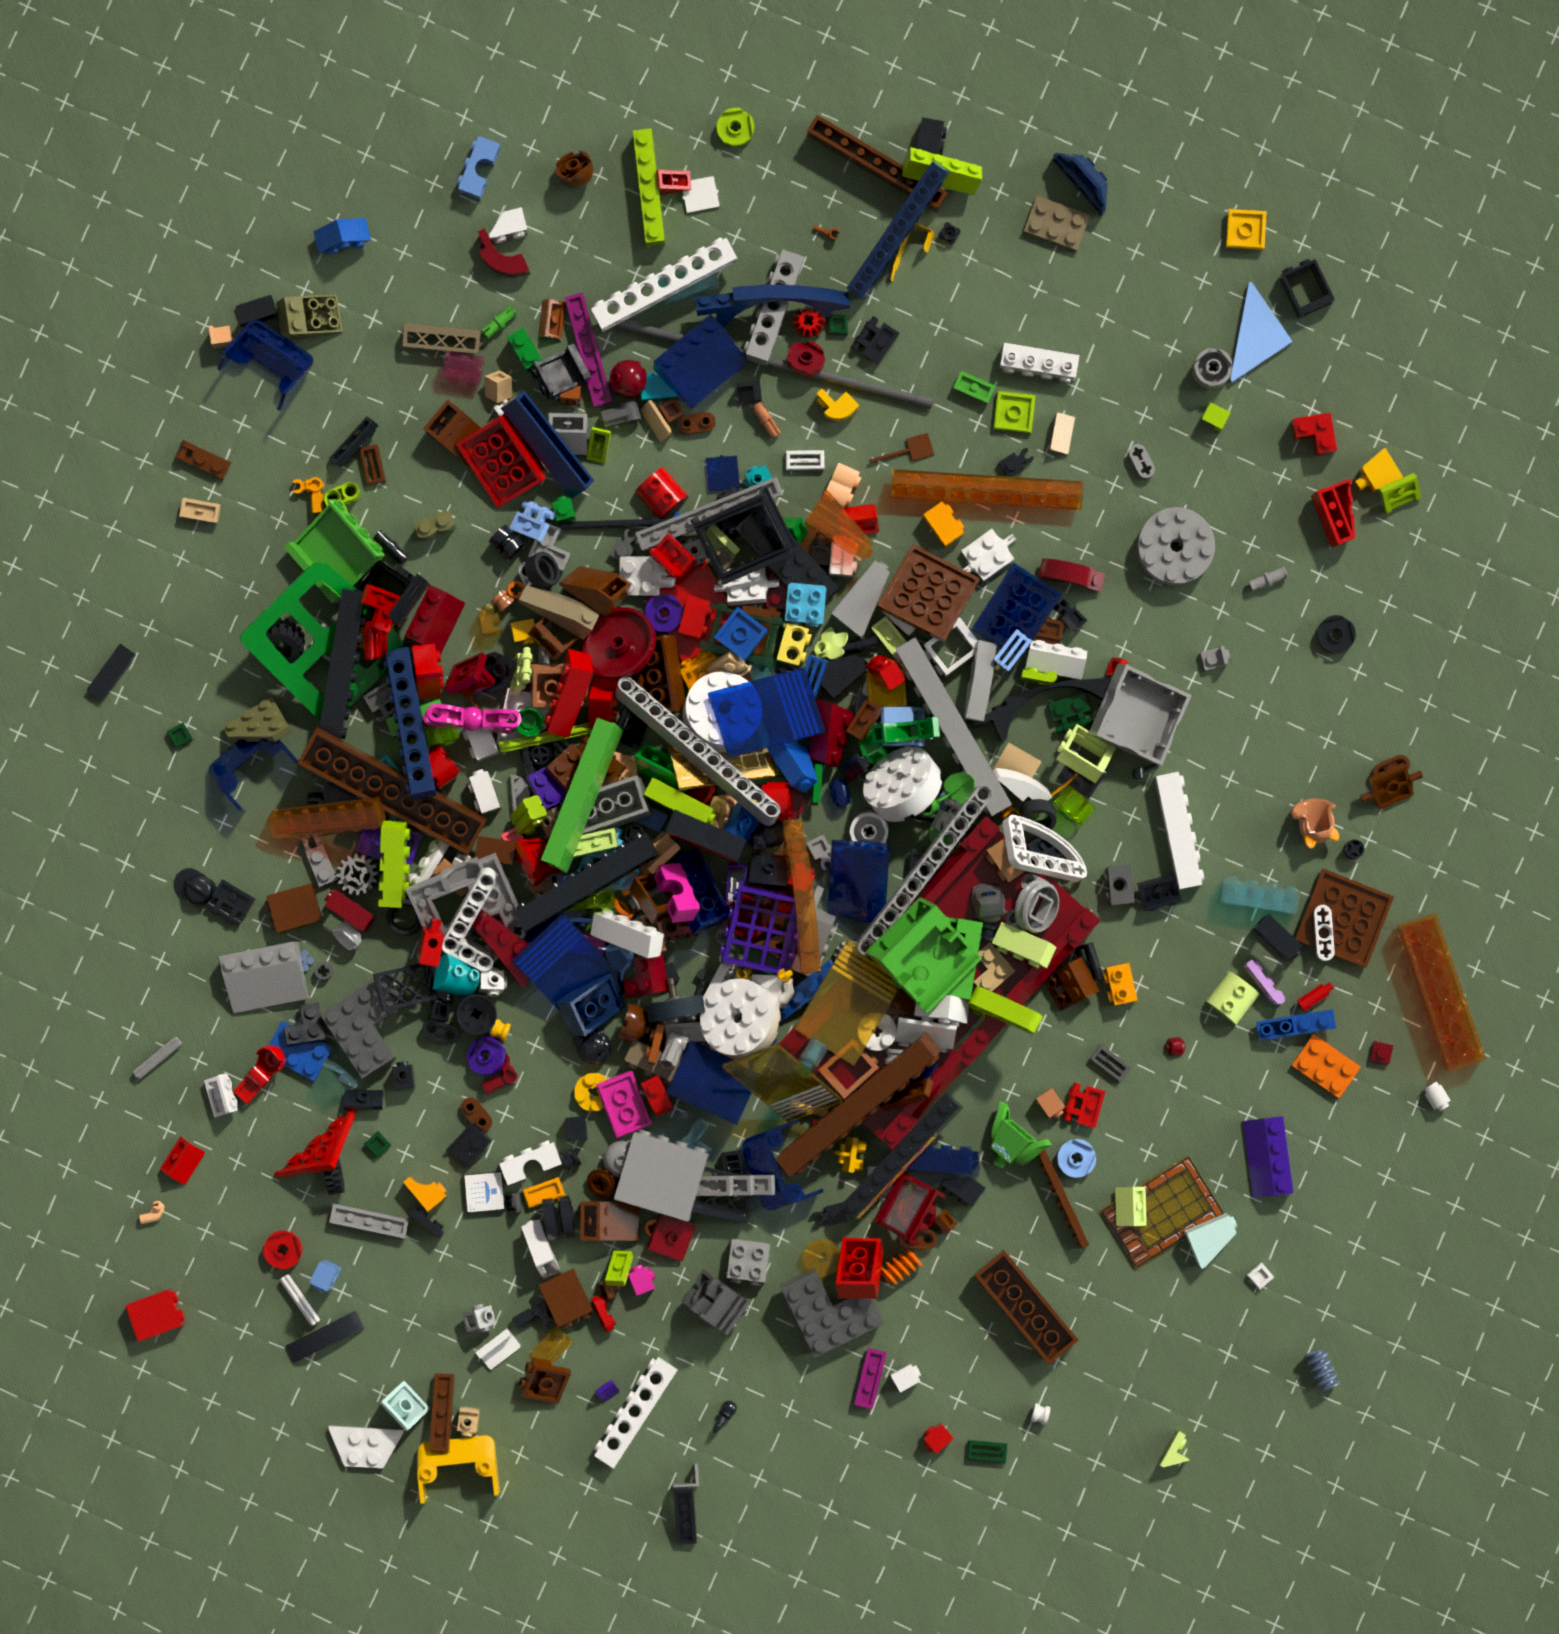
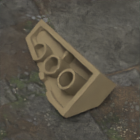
[518,585,599,640]

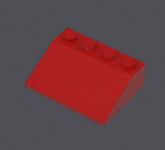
[455,413,549,508]

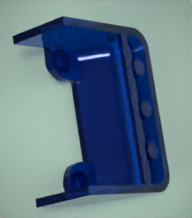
[217,320,313,411]
[209,739,299,813]
[741,1120,824,1211]

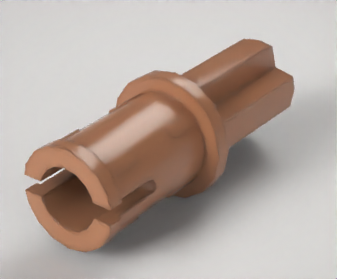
[751,401,781,438]

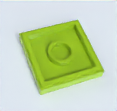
[993,391,1036,434]

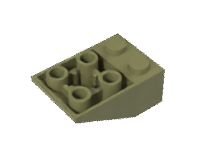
[276,294,343,340]

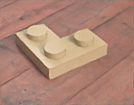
[974,942,1015,992]

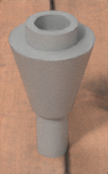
[628,886,661,912]

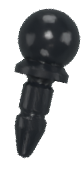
[713,1400,737,1433]

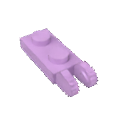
[1243,960,1285,1006]

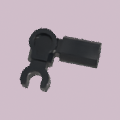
[512,1302,557,1332]

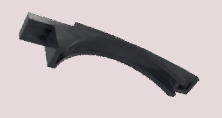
[971,678,1112,742]

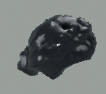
[573,1028,611,1065]

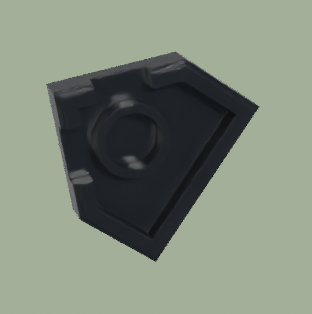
[484,652,518,695]

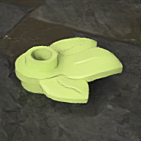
[814,627,848,660]

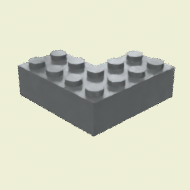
[320,976,404,1079]
[780,1268,885,1357]

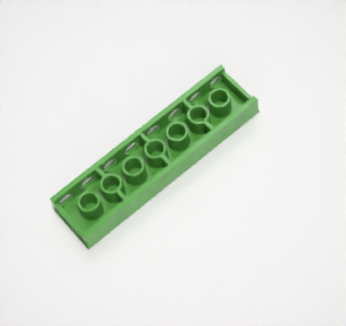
[541,718,623,874]

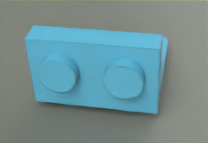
[785,583,826,627]

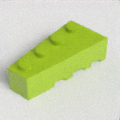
[378,821,410,908]

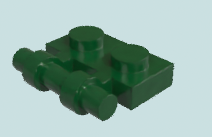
[1048,692,1094,734]

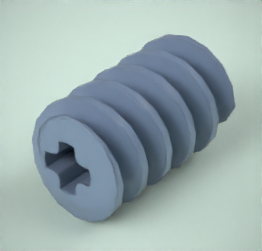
[1304,1347,1340,1391]

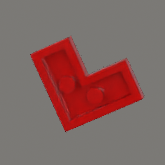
[360,584,400,633]

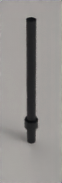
[561,517,671,530]

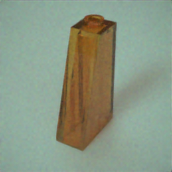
[805,490,874,562]

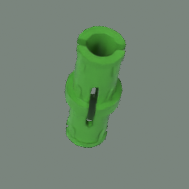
[481,305,517,339]

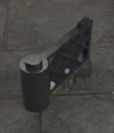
[373,964,453,1015]

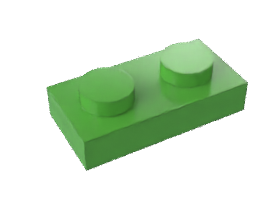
[953,371,996,404]

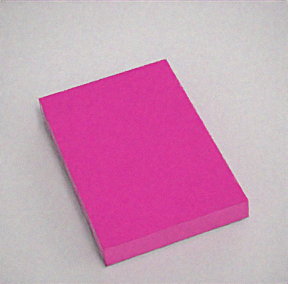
[596,1070,652,1139]

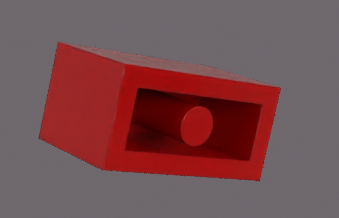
[678,595,713,640]
[865,655,905,691]

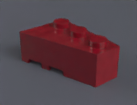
[809,699,855,768]

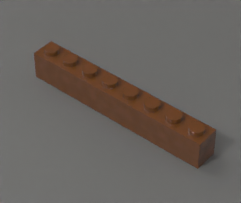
[807,115,948,213]

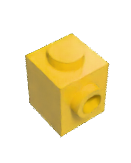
[511,619,537,645]

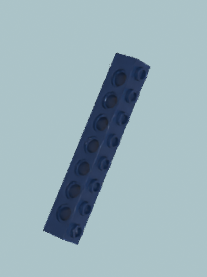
[847,160,951,299]
[383,647,437,800]

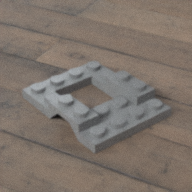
[406,853,519,952]

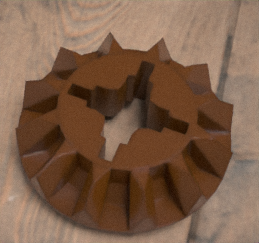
[587,1168,617,1197]

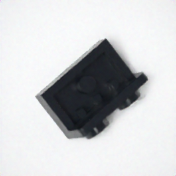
[1137,873,1182,911]

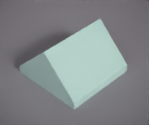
[380,1381,430,1432]

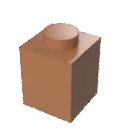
[1035,1088,1065,1119]

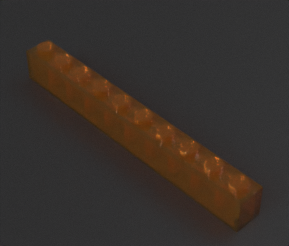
[890,469,1083,510]

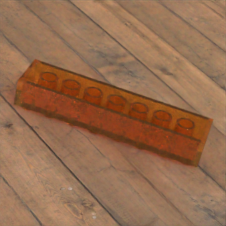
[1396,913,1486,1072]

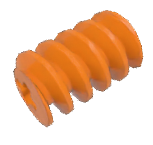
[881,1248,923,1287]

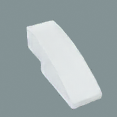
[993,768,1052,801]

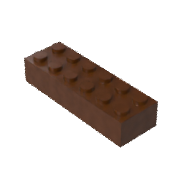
[974,1250,1079,1365]

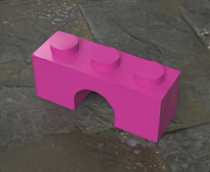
[654,863,699,922]

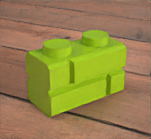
[510,795,547,835]

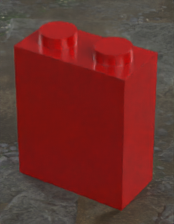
[125,1288,186,1342]

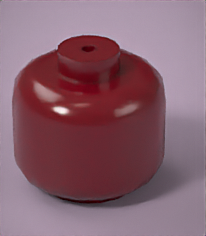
[1164,1037,1185,1057]

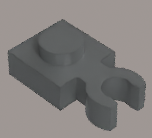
[609,528,638,561]

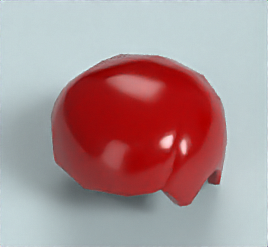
[256,1045,285,1074]

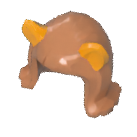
[1291,798,1339,849]

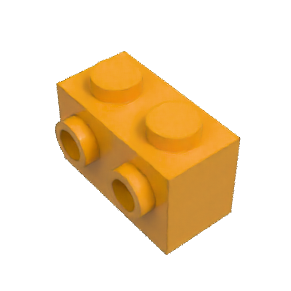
[1103,963,1137,1006]

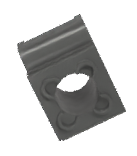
[681,1269,750,1335]

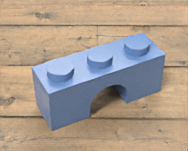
[457,136,501,201]
[309,1260,342,1293]

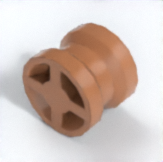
[491,590,515,614]

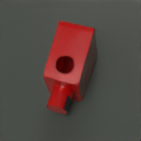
[416,918,444,967]

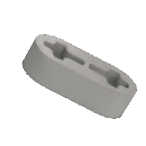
[1128,444,1155,479]

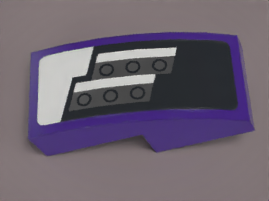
[726,864,747,904]

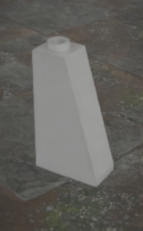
[831,561,890,639]

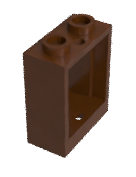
[528,617,580,661]
[629,872,674,925]

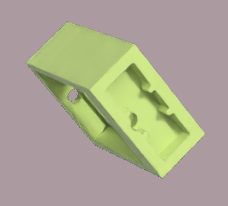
[1056,724,1116,783]

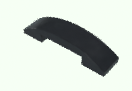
[286,1311,364,1363]

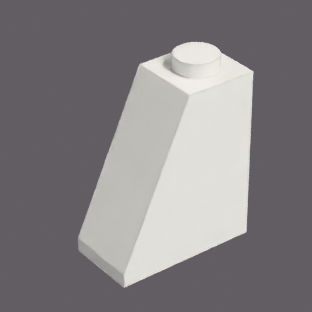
[521,1219,561,1280]

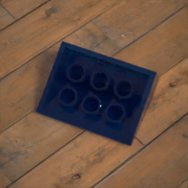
[653,314,748,410]
[970,563,1062,658]
[827,840,890,922]
[666,1040,761,1125]

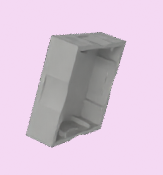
[1089,664,1192,766]

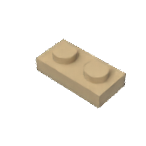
[179,498,221,524]

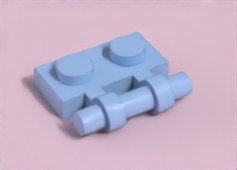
[510,501,555,542]

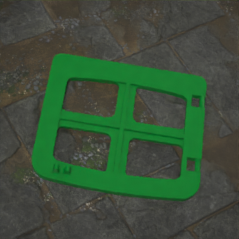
[240,562,404,721]

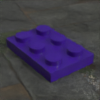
[525,767,567,810]
[355,815,423,868]

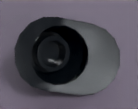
[174,868,217,907]

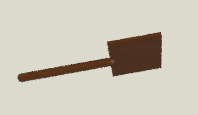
[869,433,934,463]

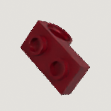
[662,919,701,941]

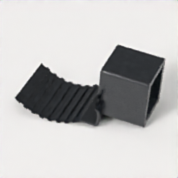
[358,560,430,627]

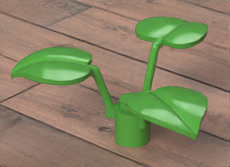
[921,773,975,852]

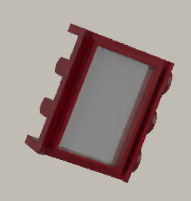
[875,1172,946,1246]

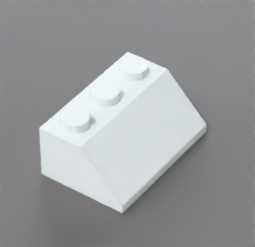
[895,1018,957,1053]

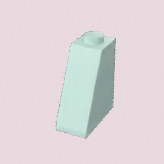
[1184,1213,1237,1269]

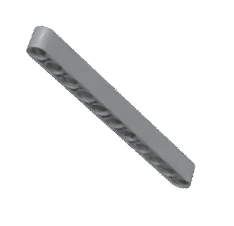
[615,677,780,826]
[855,785,992,956]

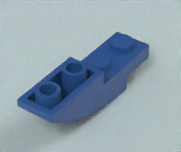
[1256,1009,1337,1041]

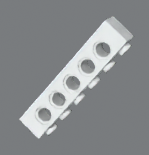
[594,1356,678,1469]

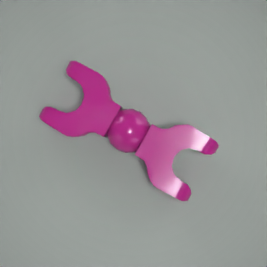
[423,704,522,734]

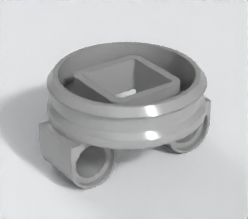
[1006,874,1059,933]

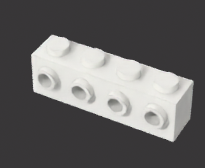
[999,343,1079,383]
[590,909,664,958]

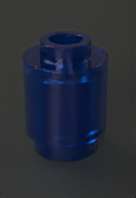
[828,778,851,808]

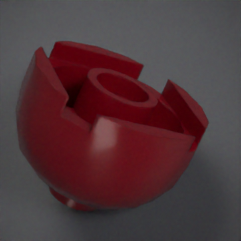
[609,360,647,398]

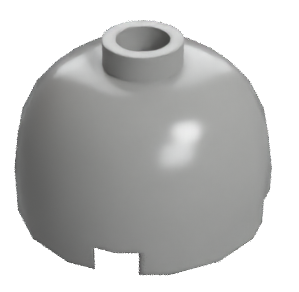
[603,1140,631,1179]

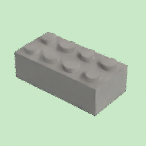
[582,775,653,835]

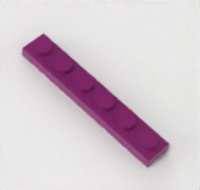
[565,292,612,408]

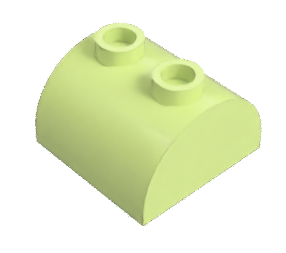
[1205,971,1260,1025]

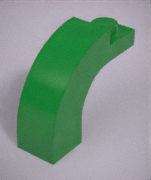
[871,717,940,745]

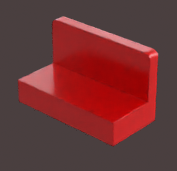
[837,504,879,537]
[160,1136,205,1184]

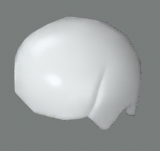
[332,922,362,950]

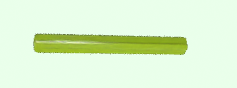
[498,722,592,753]

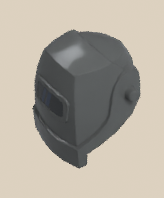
[972,883,1007,925]

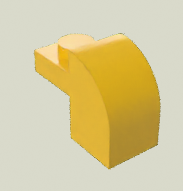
[816,389,859,421]

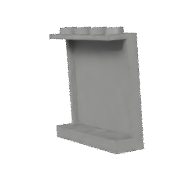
[614,1129,710,1222]

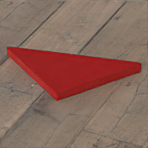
[274,1110,357,1179]

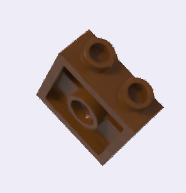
[518,1357,571,1404]

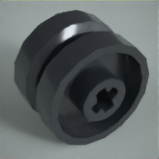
[542,1195,575,1241]

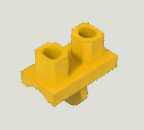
[834,1137,866,1173]

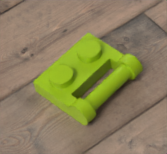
[1379,473,1421,514]
[1020,667,1057,685]

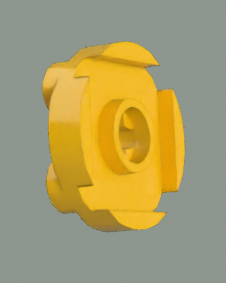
[574,1073,607,1111]

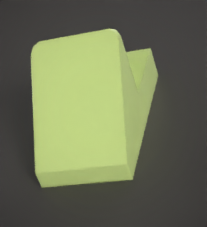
[1159,1430,1190,1467]

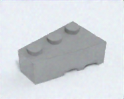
[791,908,836,976]

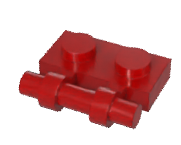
[1064,1082,1105,1128]

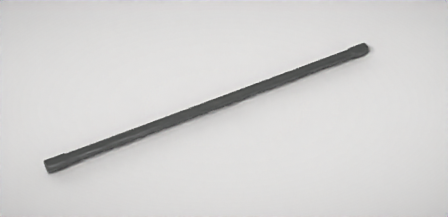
[618,319,934,409]

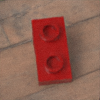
[233,1064,274,1104]

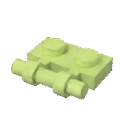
[510,647,532,696]

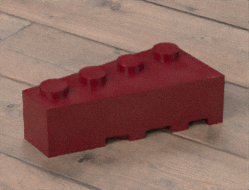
[472,909,546,988]

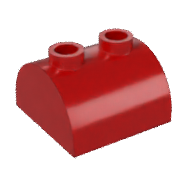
[635,467,689,518]

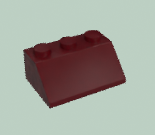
[405,585,466,655]

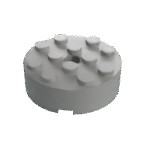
[1137,507,1215,586]

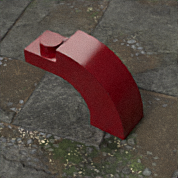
[477,228,530,277]
[1038,558,1105,592]

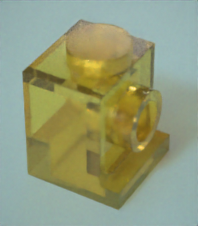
[478,605,502,635]

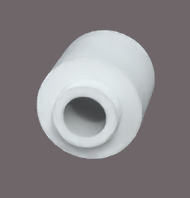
[1424,1082,1451,1112]

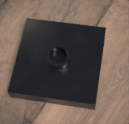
[748,852,790,890]

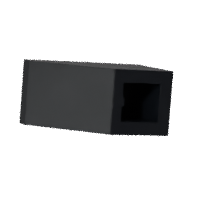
[838,754,869,784]
[940,1176,986,1207]

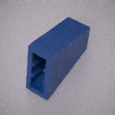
[767,735,818,793]

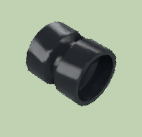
[488,525,525,561]

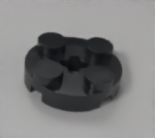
[1317,615,1356,654]

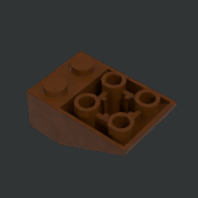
[423,399,480,468]
[559,566,632,617]
[580,1201,639,1241]

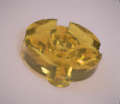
[803,1238,840,1277]

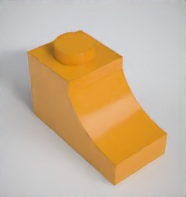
[404,1177,447,1212]

